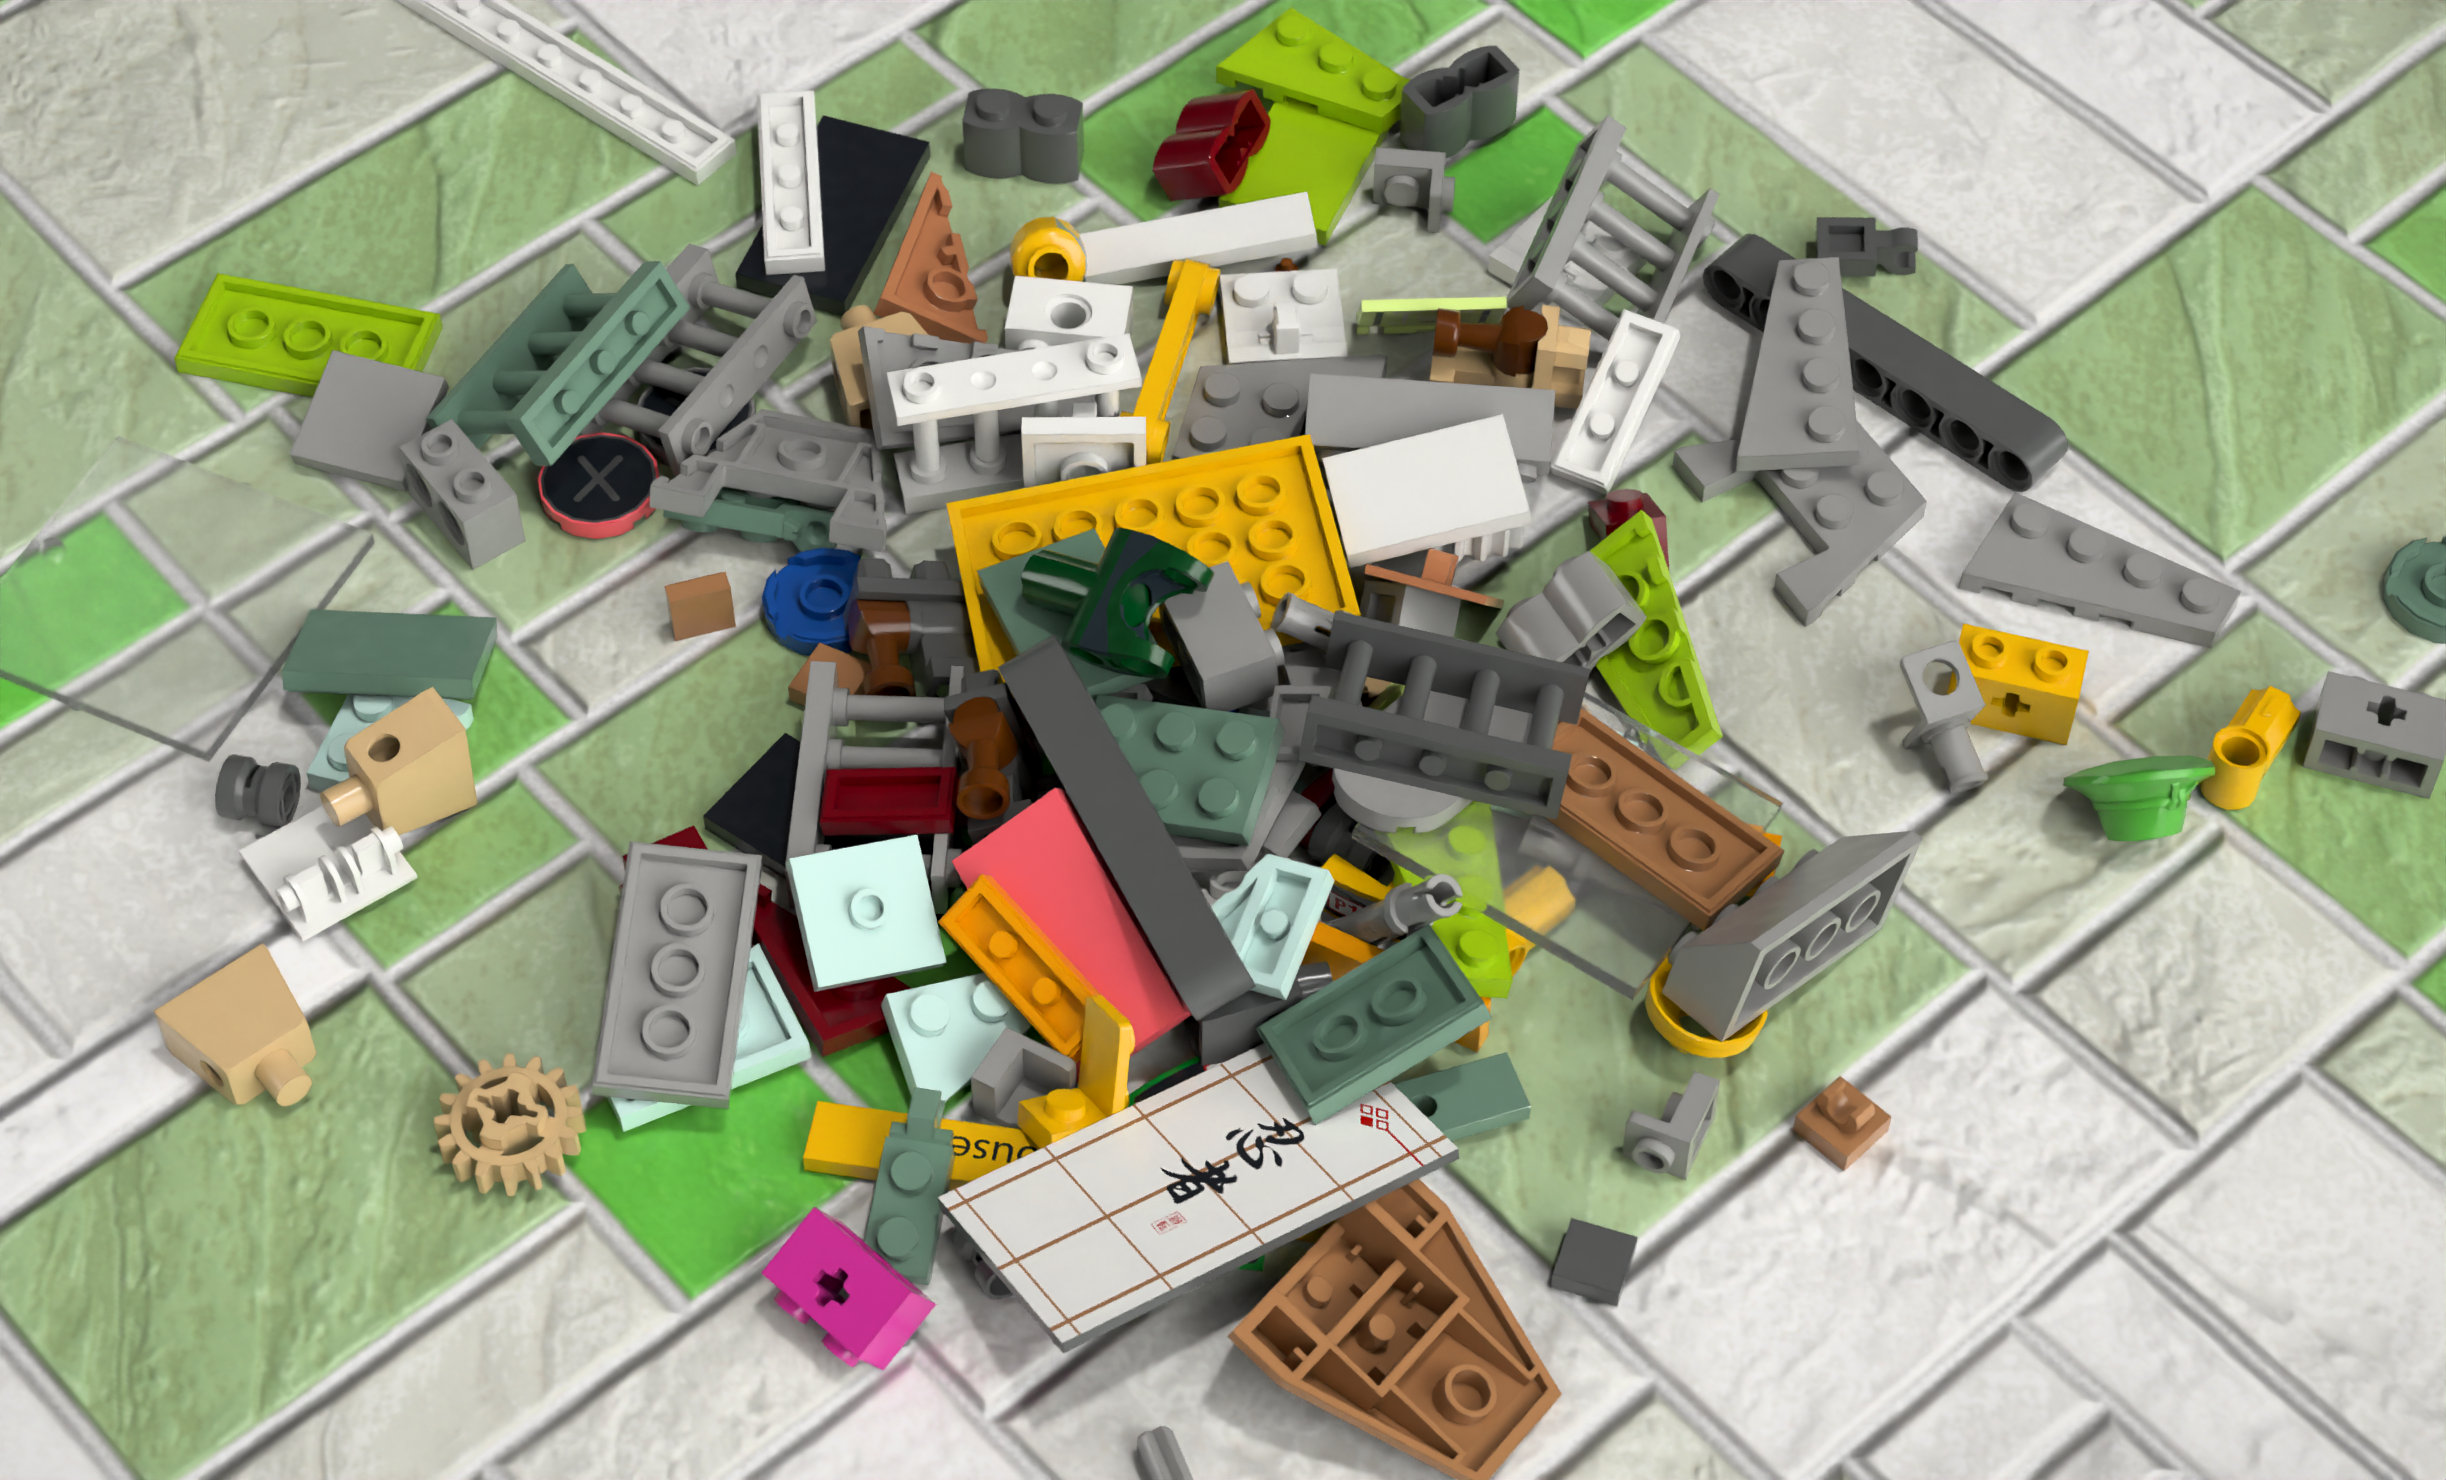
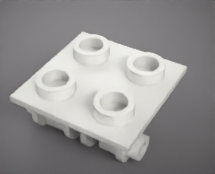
[239,805,418,941]

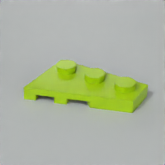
[1216,7,1409,134]

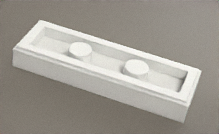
[1550,309,1681,495]

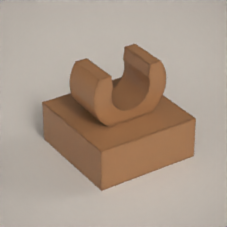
[1793,1076,1891,1171]

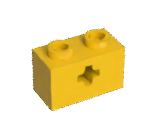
[1947,623,2089,745]

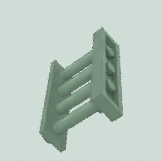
[425,261,690,466]

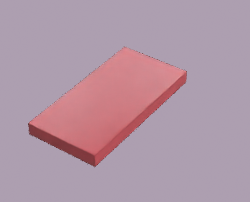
[952,788,1192,1083]

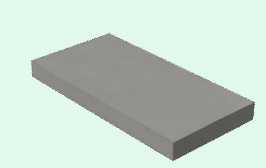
[592,841,762,1109]

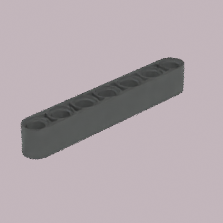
[1703,234,2068,492]
[998,634,1256,1021]

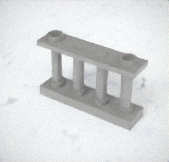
[1506,115,1719,341]
[577,243,817,476]
[785,661,965,914]

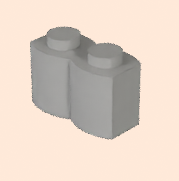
[1495,551,1647,671]

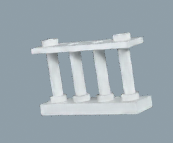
[886,334,1142,515]

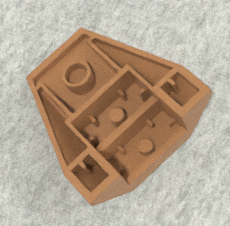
[1227,1179,1562,1480]

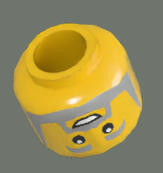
[1010,217,1088,282]

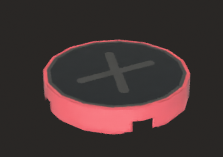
[537,432,659,539]

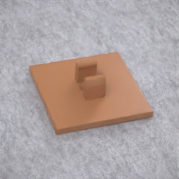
[1364,548,1504,609]

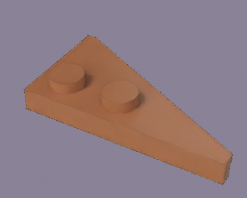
[873,171,988,344]

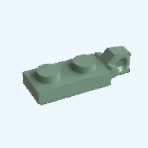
[663,487,837,552]
[864,1087,956,1285]

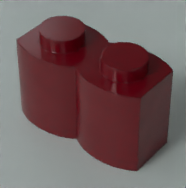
[1152,89,1271,202]

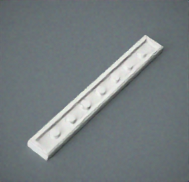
[397,0,737,186]

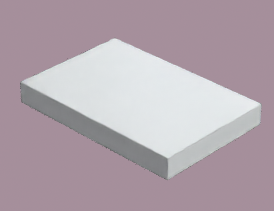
[1322,414,1532,568]

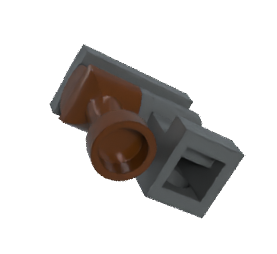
[843,558,980,698]
[944,669,1042,845]

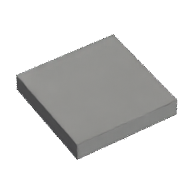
[290,350,449,492]

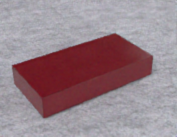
[819,766,959,836]

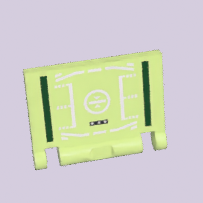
[1356,297,1507,335]

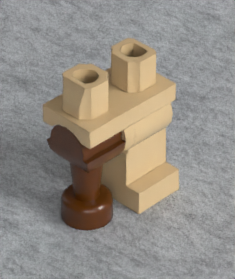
[1430,305,1591,409]

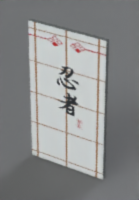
[938,1044,1459,1353]

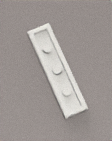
[757,90,825,275]
[1079,192,1318,285]

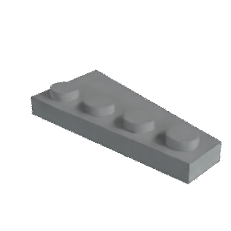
[1736,257,1860,472]

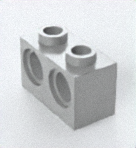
[399,419,525,569]

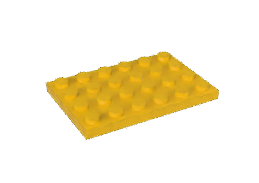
[946,434,1361,698]

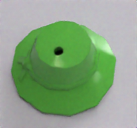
[2063,755,2215,841]

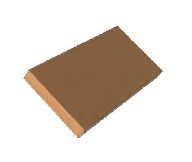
[1545,708,1785,931]

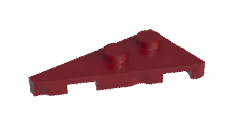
[752,883,925,1057]

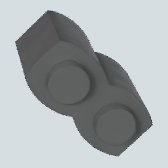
[1400,45,1520,159]
[962,88,1084,184]

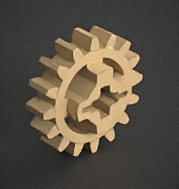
[434,1054,586,1196]

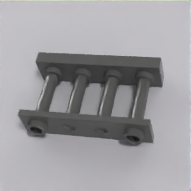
[1298,611,1590,820]

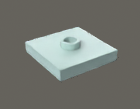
[785,835,947,992]

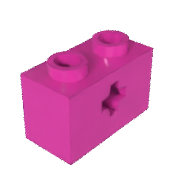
[761,1207,936,1370]

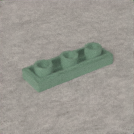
[1393,1052,1531,1141]

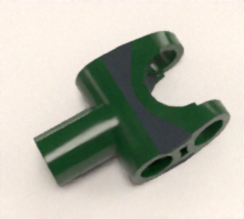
[1021,528,1215,679]

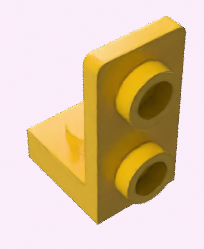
[1017,994,1135,1149]

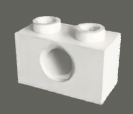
[1005,276,1134,351]

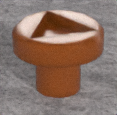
[1275,258,1298,272]

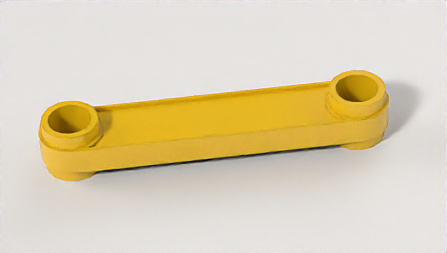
[1120,259,1221,465]

